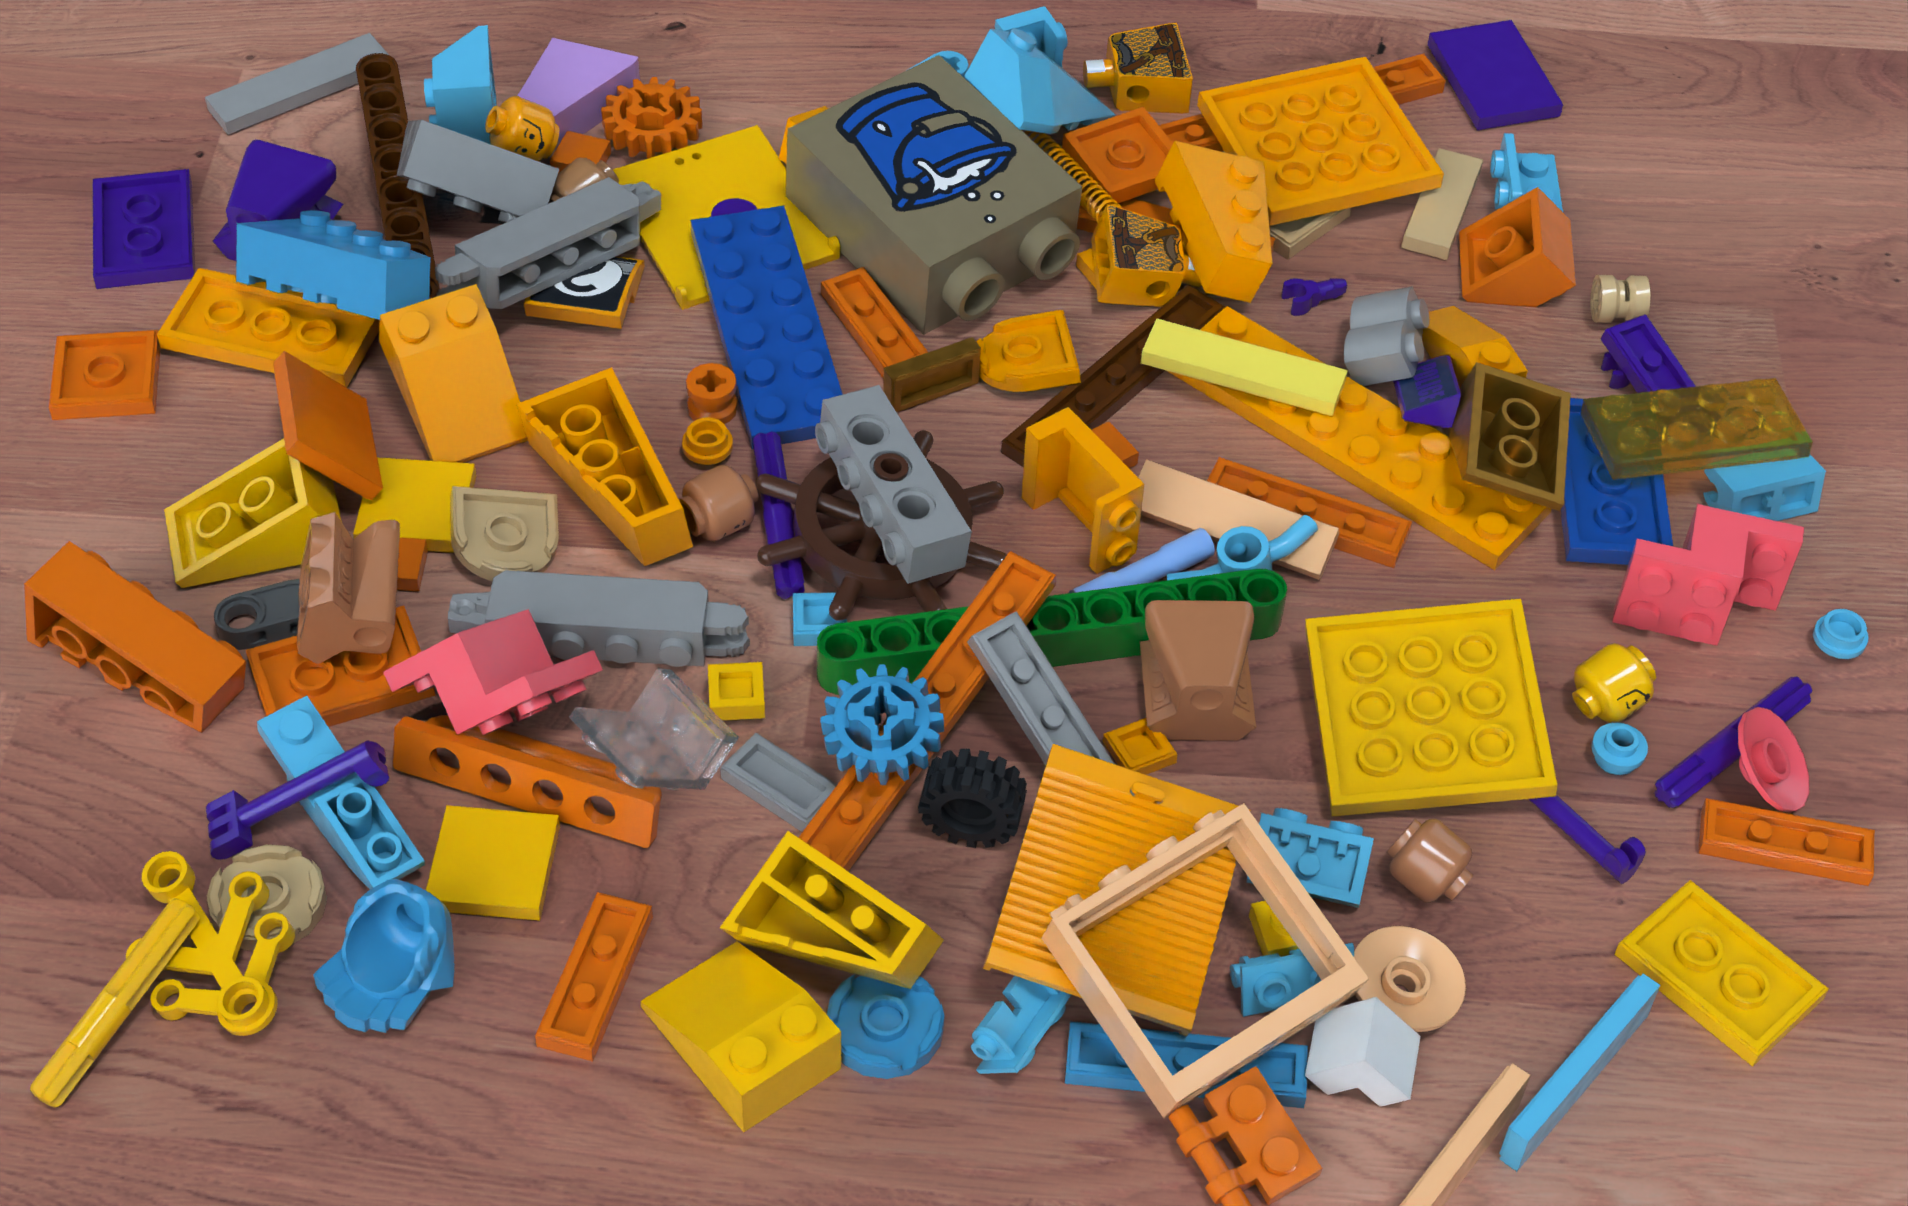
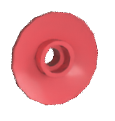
[1738,707,1809,813]

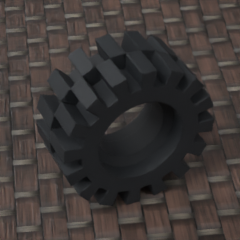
[918,749,1027,848]

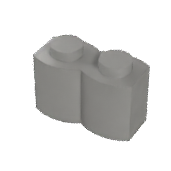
[1344,286,1430,386]

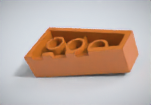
[24,541,246,733]

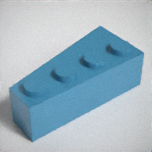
[236,210,431,320]

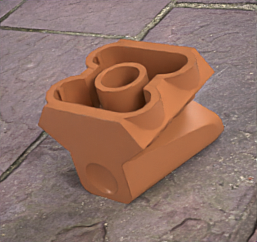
[297,512,400,664]
[1140,600,1256,741]

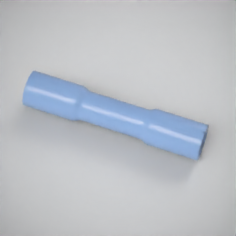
[1069,528,1215,593]

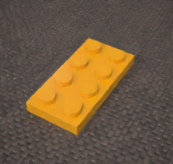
[157,268,380,387]

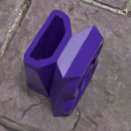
[213,139,344,261]

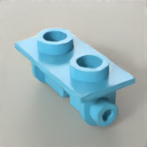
[1230,943,1354,1017]
[971,976,1071,1074]

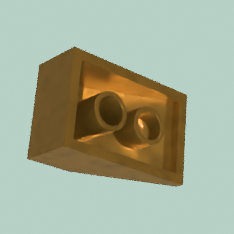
[1449,362,1571,511]

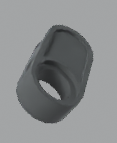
[214,579,299,650]

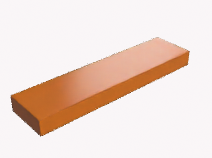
[1207,457,1412,568]

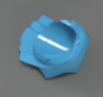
[313,879,455,1033]

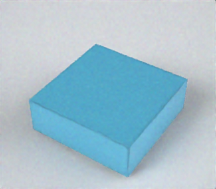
[793,592,847,646]

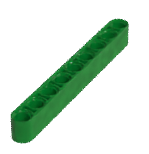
[817,569,1287,695]

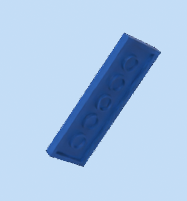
[690,206,843,449]

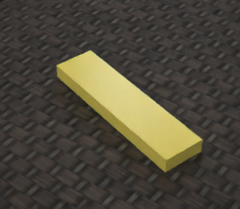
[1141,319,1348,416]

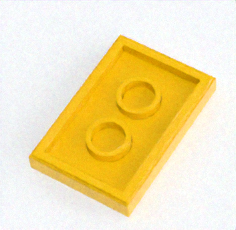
[1614,880,1829,1067]

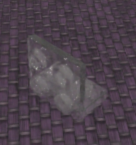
[569,668,739,791]

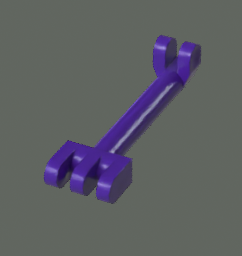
[206,740,389,860]
[1529,795,1646,884]

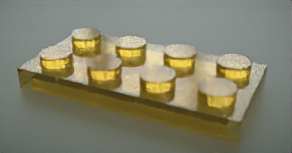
[1581,378,1813,480]

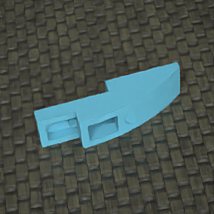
[257,695,425,889]

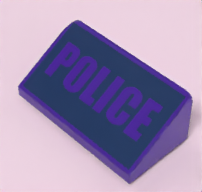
[1393,355,1461,429]

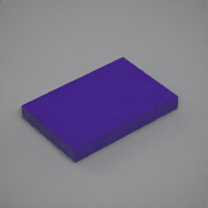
[1427,20,1563,130]
[93,169,195,289]

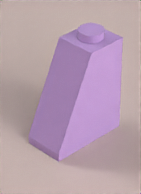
[517,38,640,151]

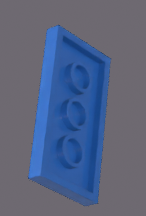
[1561,398,1673,565]

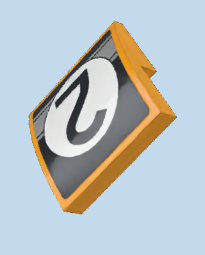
[524,256,645,329]

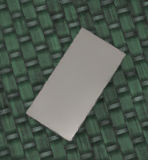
[720,733,837,832]

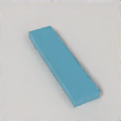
[1499,973,1660,1172]

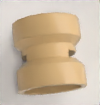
[1590,275,1651,323]

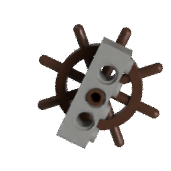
[755,385,1007,621]

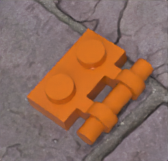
[1168,1066,1323,1206]

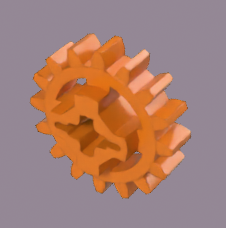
[601,77,703,159]

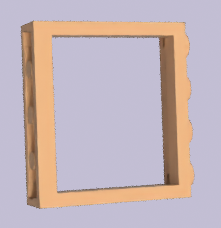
[1041,803,1369,1118]

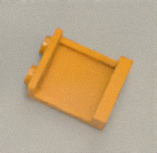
[1021,407,1145,574]

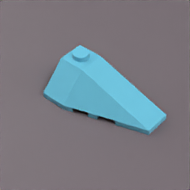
[964,28,1116,134]

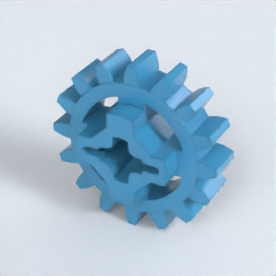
[820,664,944,785]

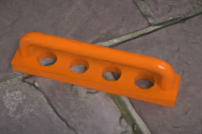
[393,715,662,848]

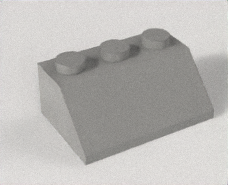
[397,120,559,223]

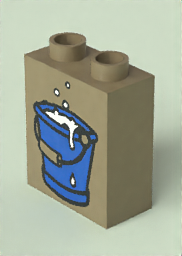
[786,55,1082,335]

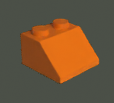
[1459,187,1576,307]

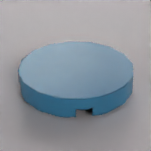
[827,974,945,1079]

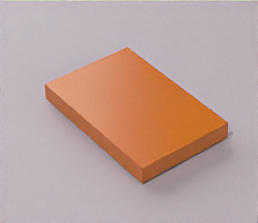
[273,351,383,500]
[245,605,436,727]

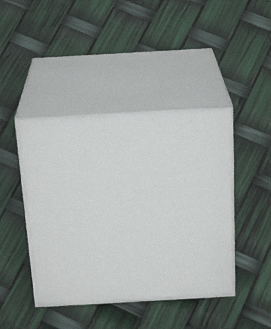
[1305,997,1421,1107]

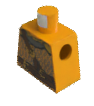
[1083,23,1193,114]
[1091,204,1202,307]

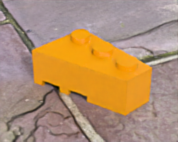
[1154,141,1273,303]

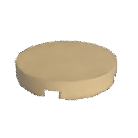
[207,844,327,951]

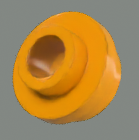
[682,417,733,465]

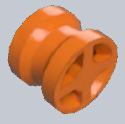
[686,363,737,424]

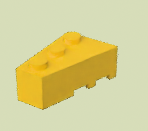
[720,831,944,989]

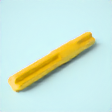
[30,898,200,1108]

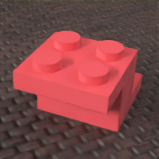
[1612,504,1804,646]
[383,609,603,735]

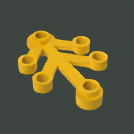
[126,851,295,1036]

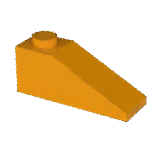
[1422,306,1528,388]

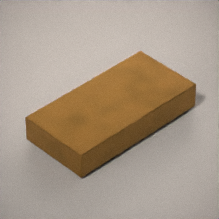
[883,337,981,412]

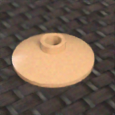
[1354,926,1466,1032]

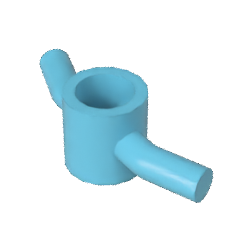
[1167,515,1318,580]

